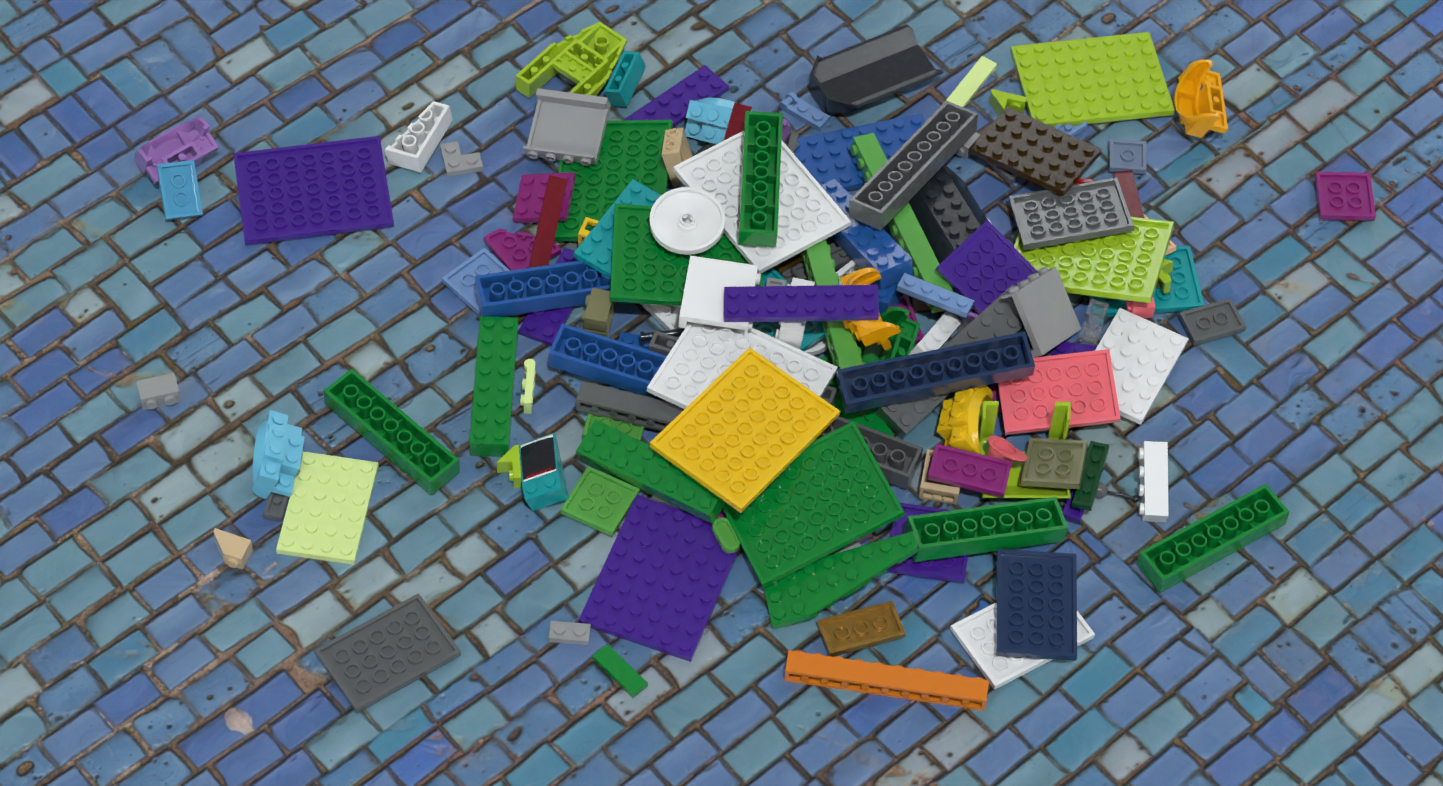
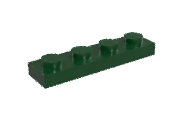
[1072,441,1110,511]

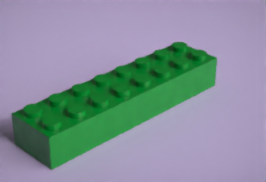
[738,111,783,247]
[469,316,518,457]
[324,369,460,495]
[576,419,726,524]
[1137,484,1289,593]
[904,497,1068,562]

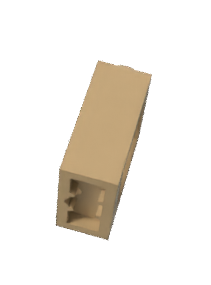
[662,128,693,187]
[919,449,960,505]

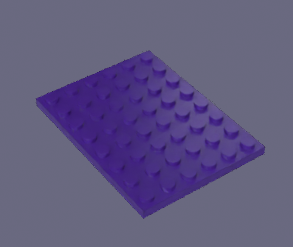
[233,136,394,245]
[579,495,742,662]

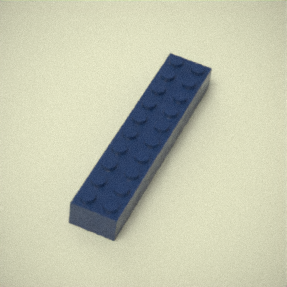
[836,331,1035,414]

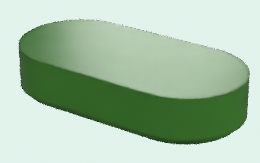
[712,517,741,553]

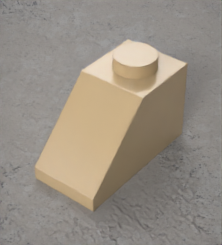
[213,528,253,569]

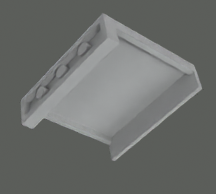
[523,88,611,166]
[1002,266,1081,358]

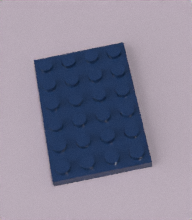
[996,549,1077,661]

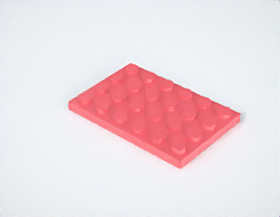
[998,349,1120,435]

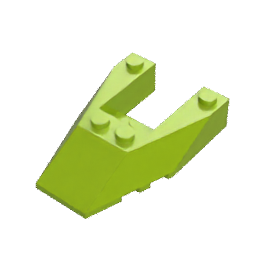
[515,22,627,98]

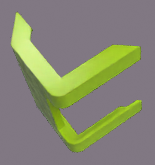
[978,401,1071,499]

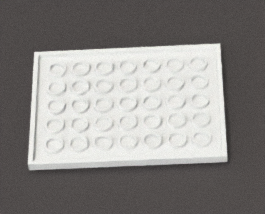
[673,131,851,274]
[647,322,838,409]

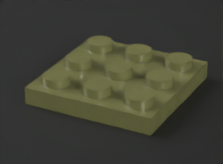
[1021,438,1088,489]

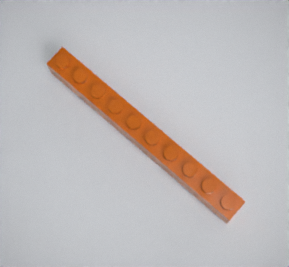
[784,650,989,711]

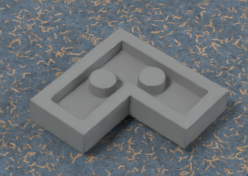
[440,141,483,177]

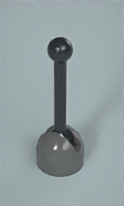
[1096,483,1140,503]

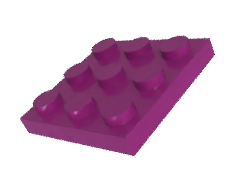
[513,172,576,223]
[1315,172,1376,221]

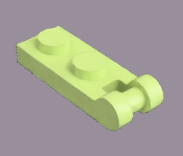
[520,359,536,414]

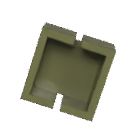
[581,288,614,337]

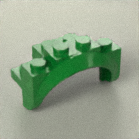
[859,307,920,364]

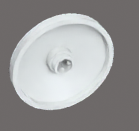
[650,187,725,255]

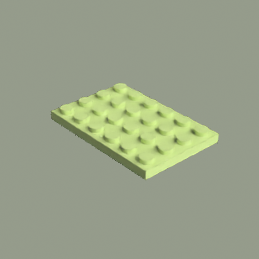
[276,451,379,565]

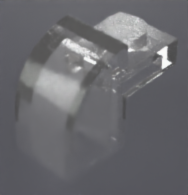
[1078,299,1109,345]

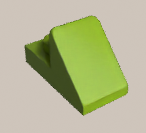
[989,89,1027,115]
[1157,259,1173,294]
[497,445,521,488]

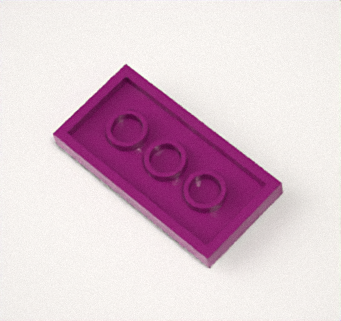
[927,444,1012,498]

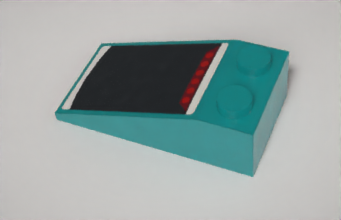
[519,433,569,511]

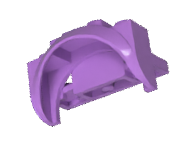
[134,116,219,184]

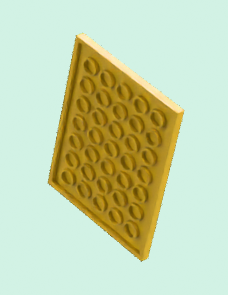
[649,347,840,513]

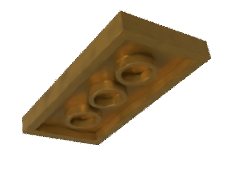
[817,601,906,657]

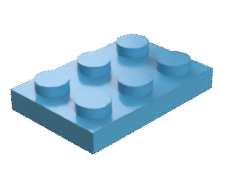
[156,160,203,220]

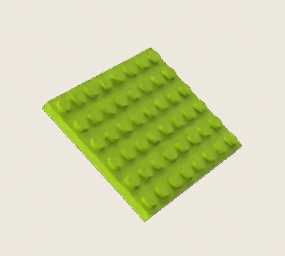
[1010,32,1175,127]
[1014,217,1174,303]

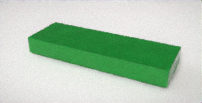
[592,644,648,698]

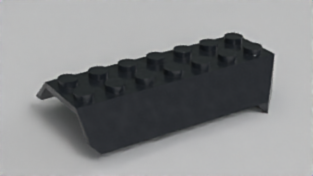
[809,24,944,115]
[909,164,988,264]

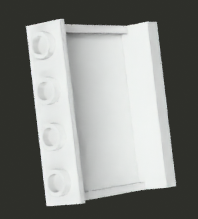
[679,256,761,337]

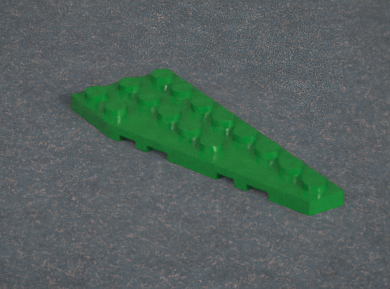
[764,531,919,629]

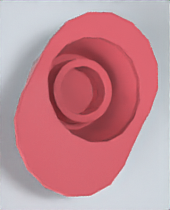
[988,435,1028,462]

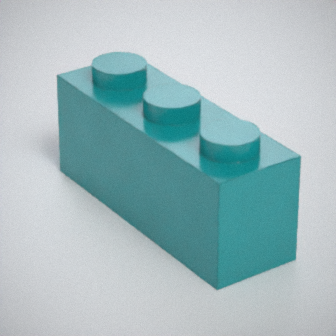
[604,51,646,107]

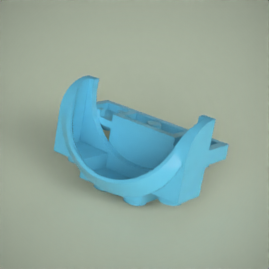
[685,98,752,144]
[252,410,304,499]

